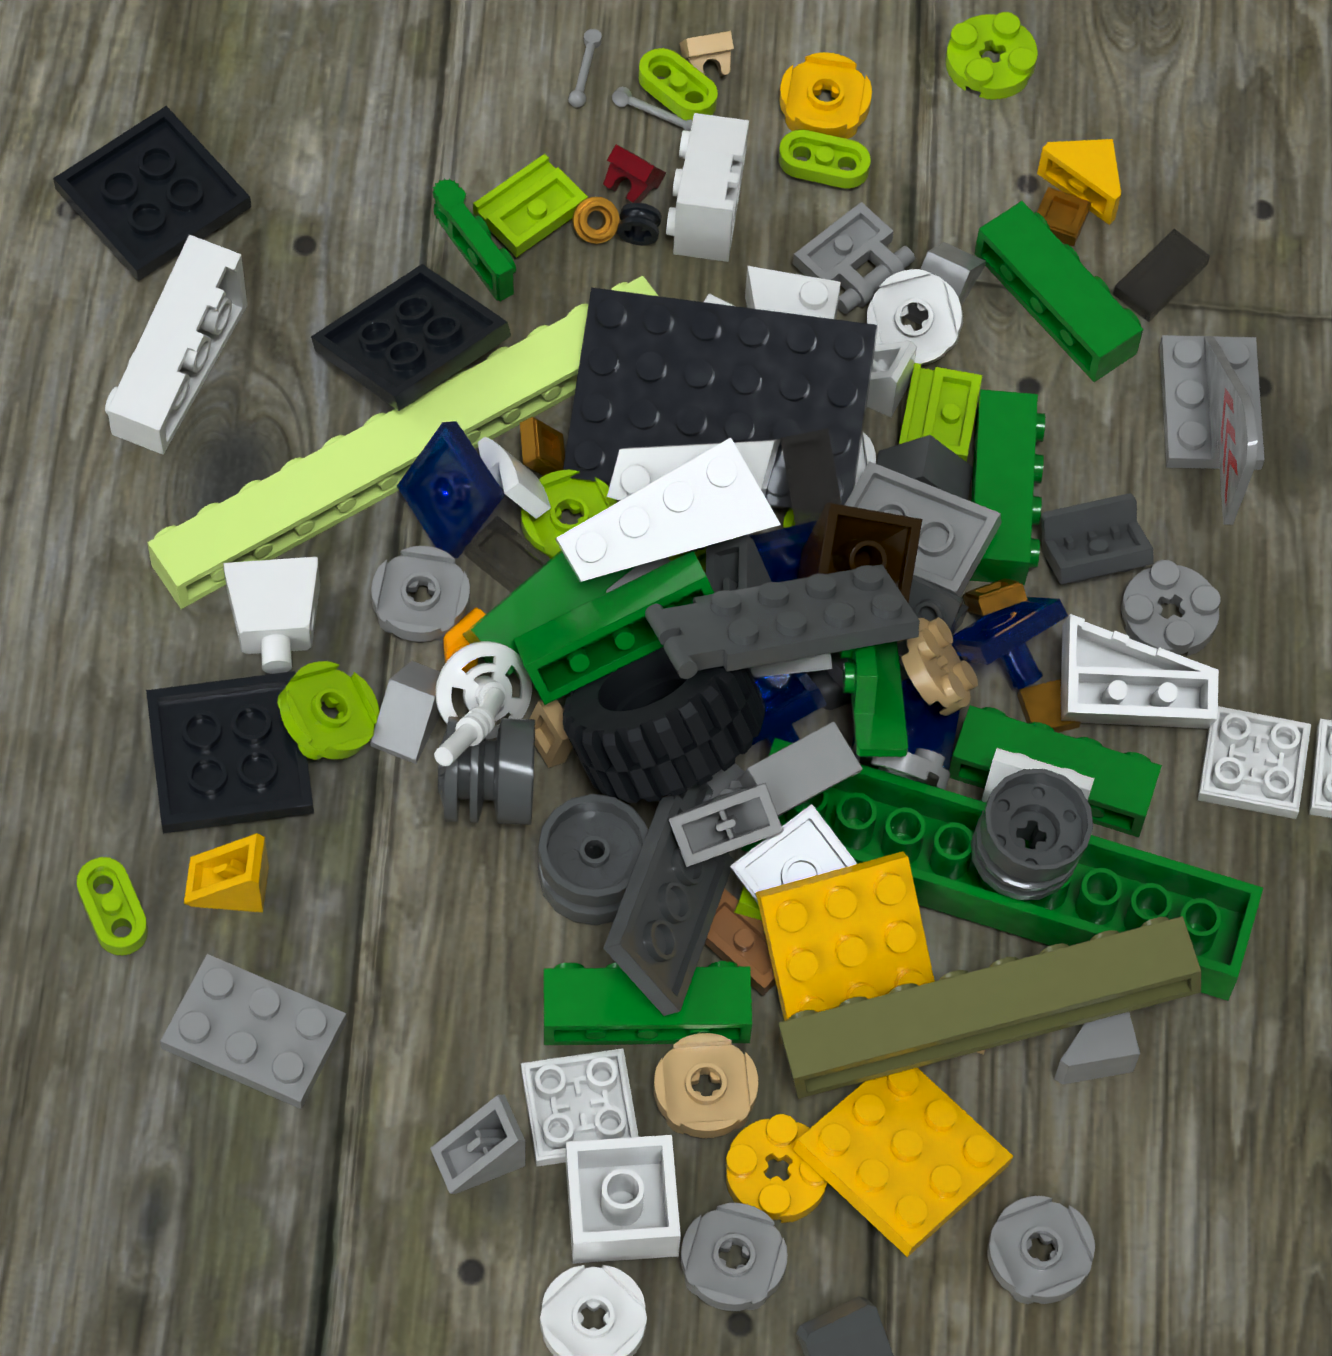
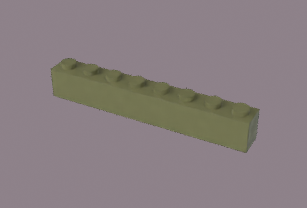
[778,916,1201,1099]

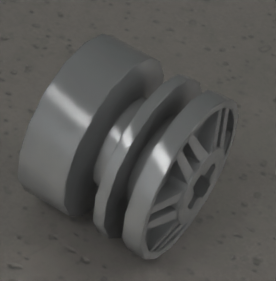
[438,716,535,825]
[971,769,1093,900]

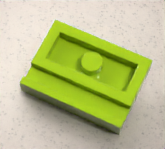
[473,154,588,258]
[899,363,982,462]

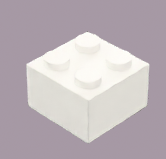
[566,1135,681,1264]

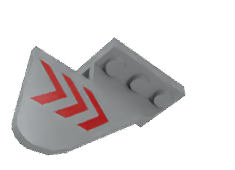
[1160,335,1264,525]

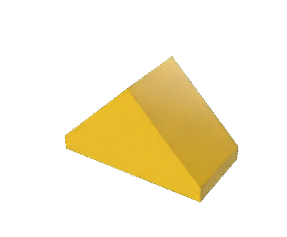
[1037,139,1121,225]
[184,833,269,912]

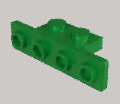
[840,641,908,757]

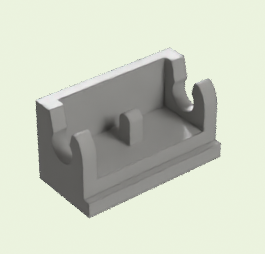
[740,721,863,817]

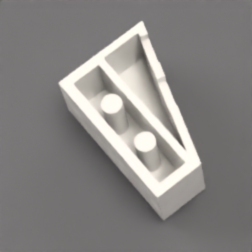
[666,113,749,262]
[745,266,841,319]
[607,439,781,536]
[1061,614,1219,729]

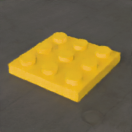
[756,851,935,1021]
[793,1068,1014,1257]

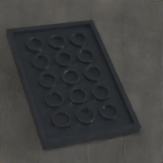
[563,287,878,514]

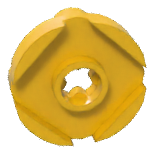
[779,52,872,139]
[725,1114,828,1223]

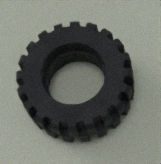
[563,647,765,803]

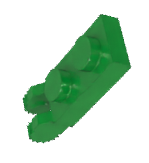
[433,178,516,301]

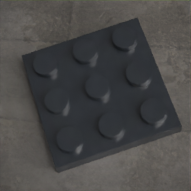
[53,106,251,281]
[311,264,511,411]
[146,671,314,834]

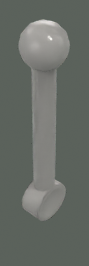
[568,29,602,108]
[612,86,693,131]

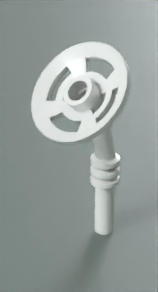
[434,641,532,766]

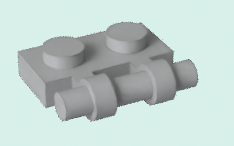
[793,202,915,314]

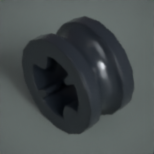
[617,202,662,246]

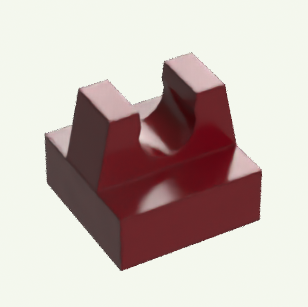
[603,144,666,203]

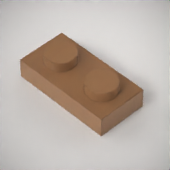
[705,888,776,996]

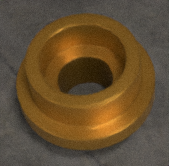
[572,197,620,244]

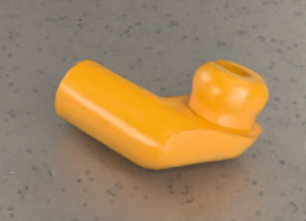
[443,607,486,673]

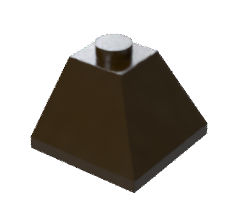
[797,503,923,603]

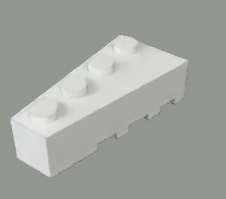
[105,234,247,455]
[555,438,781,582]

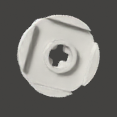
[867,269,963,365]
[540,1265,647,1356]

